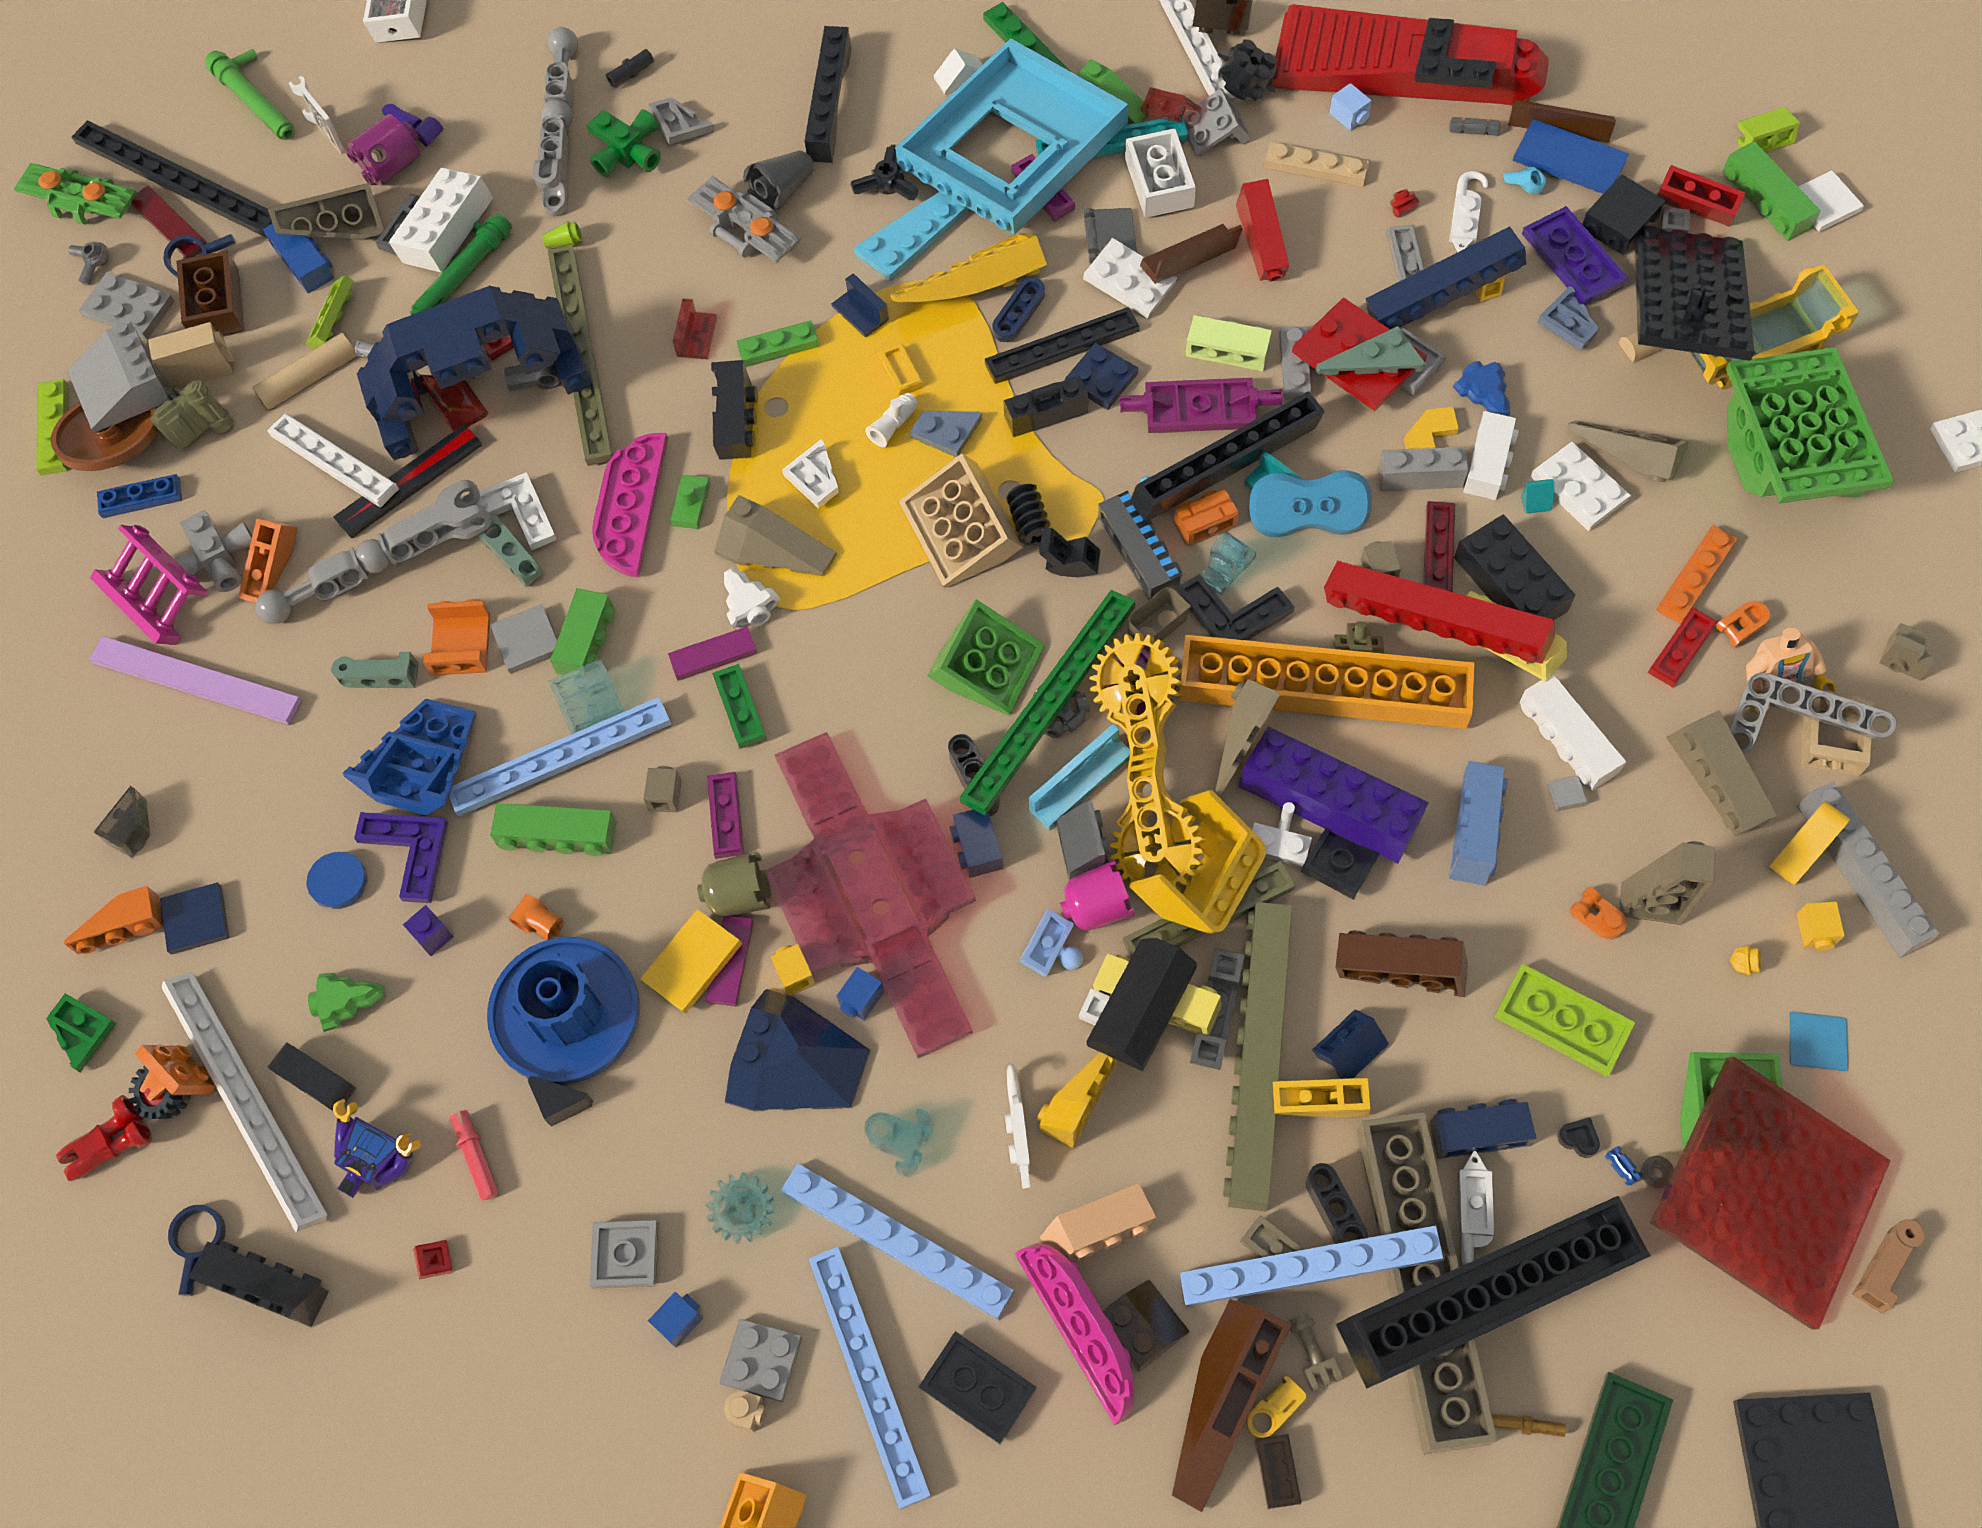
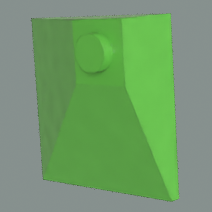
[927,599,1045,715]
[1680,1052,1790,1152]

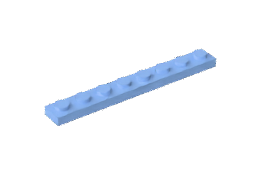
[449,697,671,817]
[781,1163,1014,1320]
[1180,1226,1444,1307]
[808,1247,931,1510]

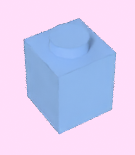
[1329,83,1372,131]

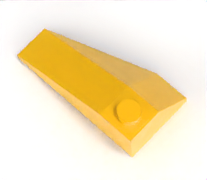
[1037,1052,1118,1148]

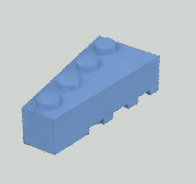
[1449,761,1508,886]

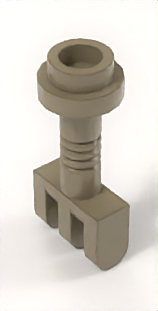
[1289,1313,1343,1392]

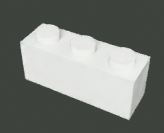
[1463,411,1519,500]

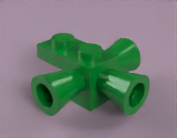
[586,109,661,177]

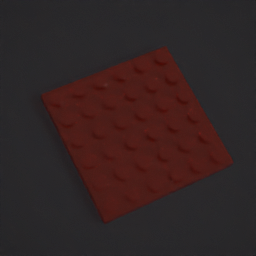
[1650,1056,1891,1330]

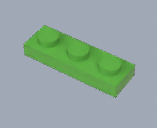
[737,320,819,367]

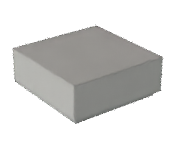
[1548,776,1587,811]

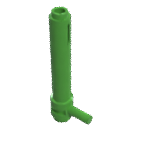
[205,49,295,140]

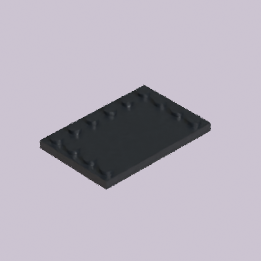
[1733,1393,1899,1528]

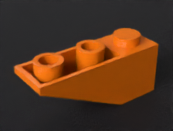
[64,886,164,954]

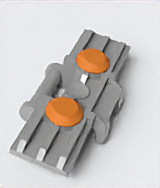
[688,176,801,263]

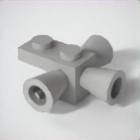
[173,510,253,592]

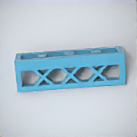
[1029,724,1130,831]

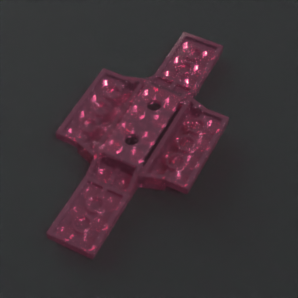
[764,732,976,1059]

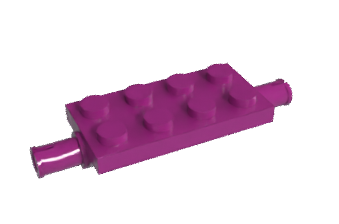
[1120,378,1282,433]

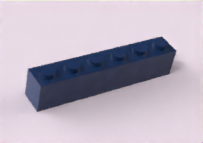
[1365,226,1527,330]

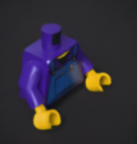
[333,1098,421,1198]

